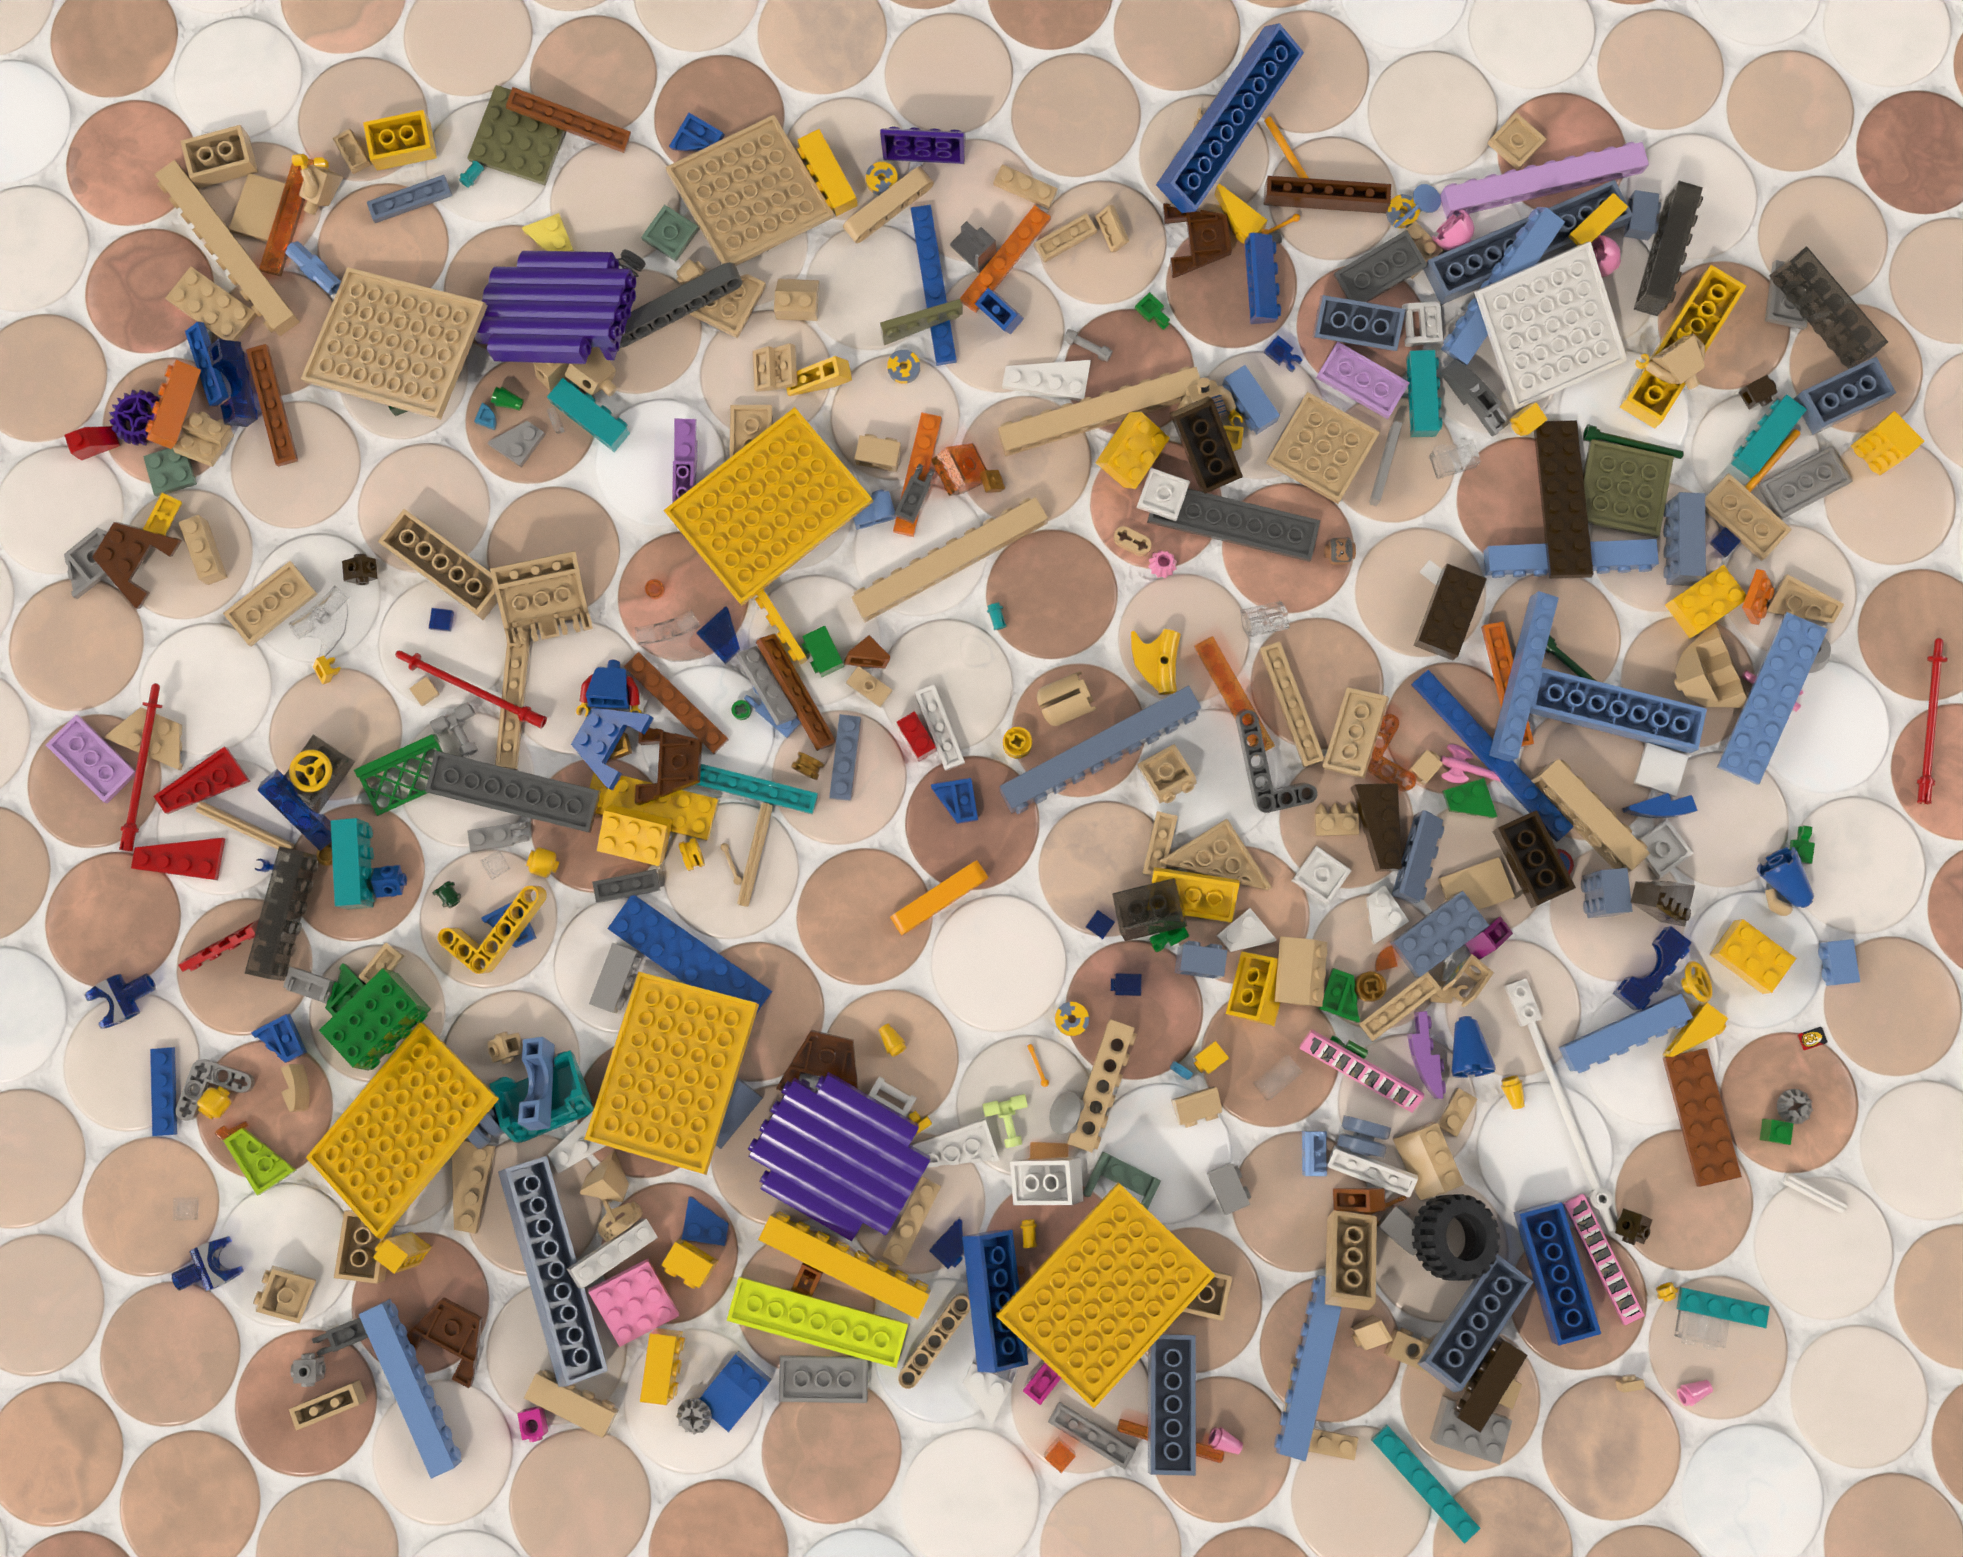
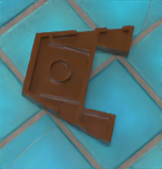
[1163,203,1232,278]
[92,522,182,609]
[635,727,702,805]
[776,1030,858,1091]
[407,1297,483,1389]

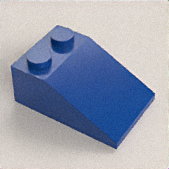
[699,1351,772,1433]

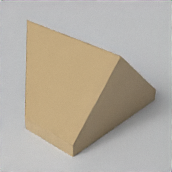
[580,1149,629,1202]

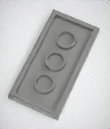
[1757,446,1853,520]
[779,1355,868,1403]

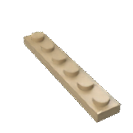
[1259,642,1325,768]

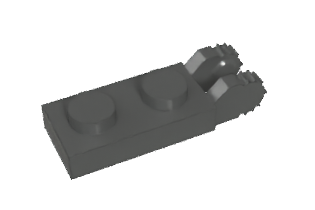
[894,464,935,524]
[312,1317,369,1357]

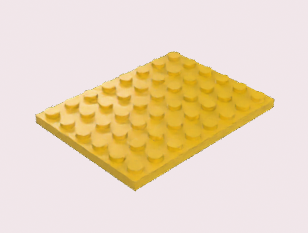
[663,407,874,606]
[584,971,759,1175]
[306,1022,499,1239]
[996,1182,1215,1409]

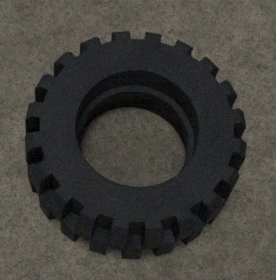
[1412,1194,1500,1281]

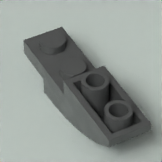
[1439,359,1510,436]

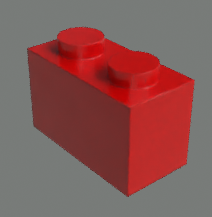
[896,711,937,762]

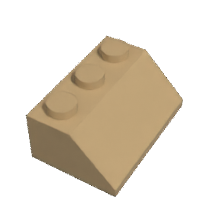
[1275,936,1327,1007]
[1393,1122,1465,1200]

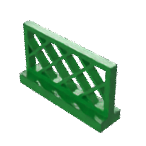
[354,734,443,816]

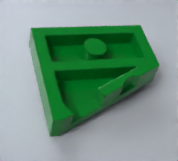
[1442,778,1498,819]
[325,963,366,1016]
[1318,968,1360,1023]

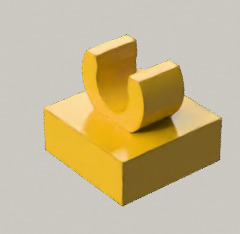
[313,655,341,684]
[909,1110,932,1135]

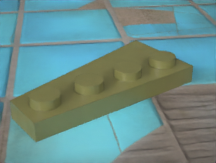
[880,299,963,346]

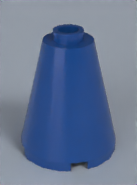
[1756,847,1814,908]
[1451,1016,1496,1078]

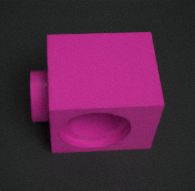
[517,1406,549,1442]

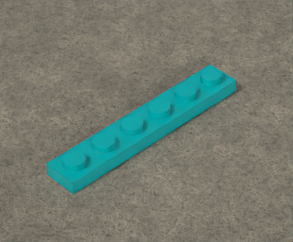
[695,764,818,815]
[1371,1424,1481,1544]

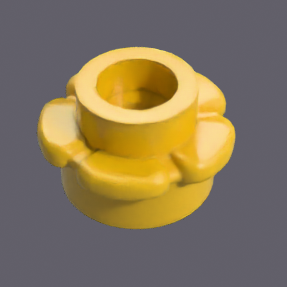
[1656,1282,1678,1302]

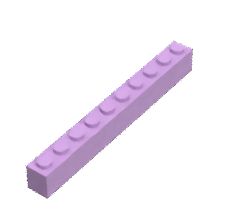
[1440,142,1649,219]

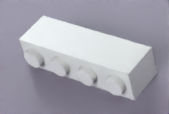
[567,1219,658,1289]

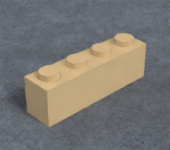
[524,1370,618,1438]

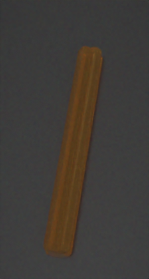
[1117,1419,1224,1463]

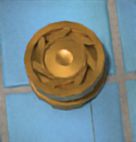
[791,751,825,780]
[1355,971,1387,1002]

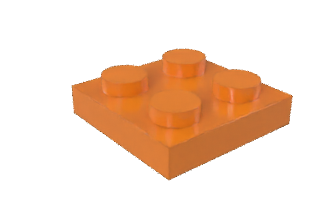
[1742,569,1774,625]

